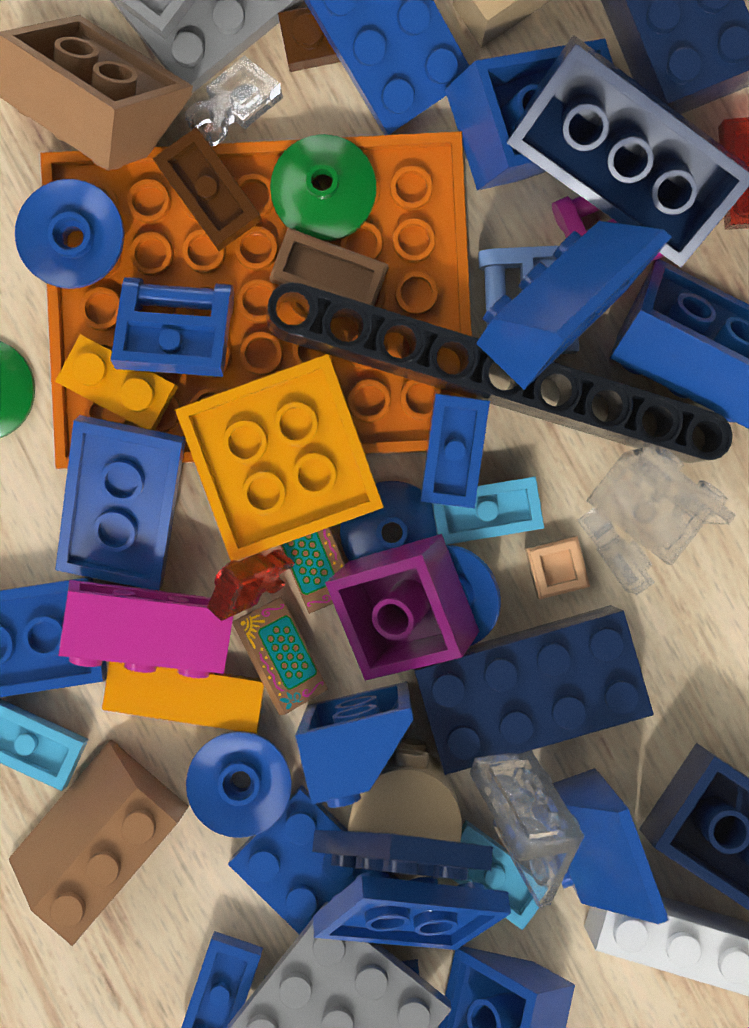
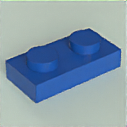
[420,393,490,509]
[181,931,263,1028]

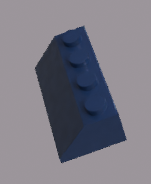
[506,35,749,268]

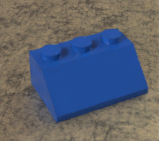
[476,221,672,389]
[610,259,749,429]
[295,681,413,808]
[438,946,575,1028]

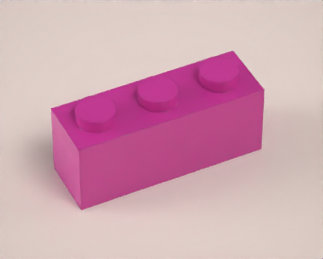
[58,580,234,678]

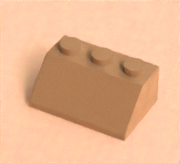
[0,15,193,171]
[8,739,189,946]

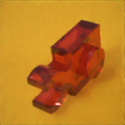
[207,549,295,621]

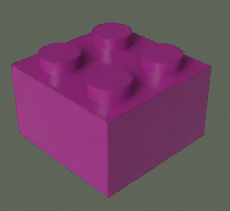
[325,534,479,681]

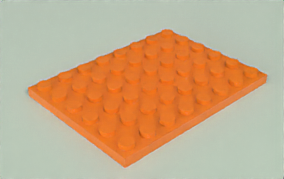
[40,131,472,469]

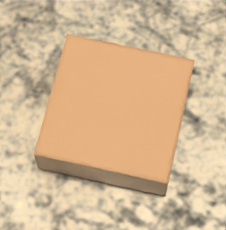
[524,536,590,600]

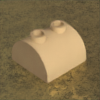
[348,738,462,843]

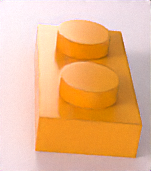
[55,334,178,431]

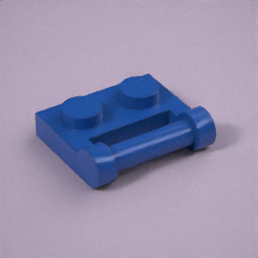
[111,277,234,377]

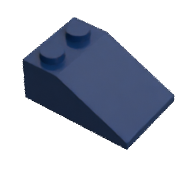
[445,38,613,191]
[534,768,669,925]

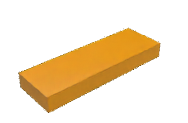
[102,661,265,734]

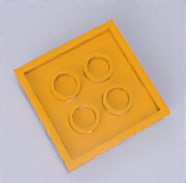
[175,354,384,562]

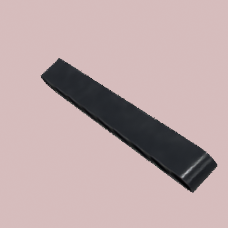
[266,282,733,463]

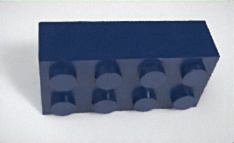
[601,0,749,114]
[414,605,654,775]
[639,743,749,910]

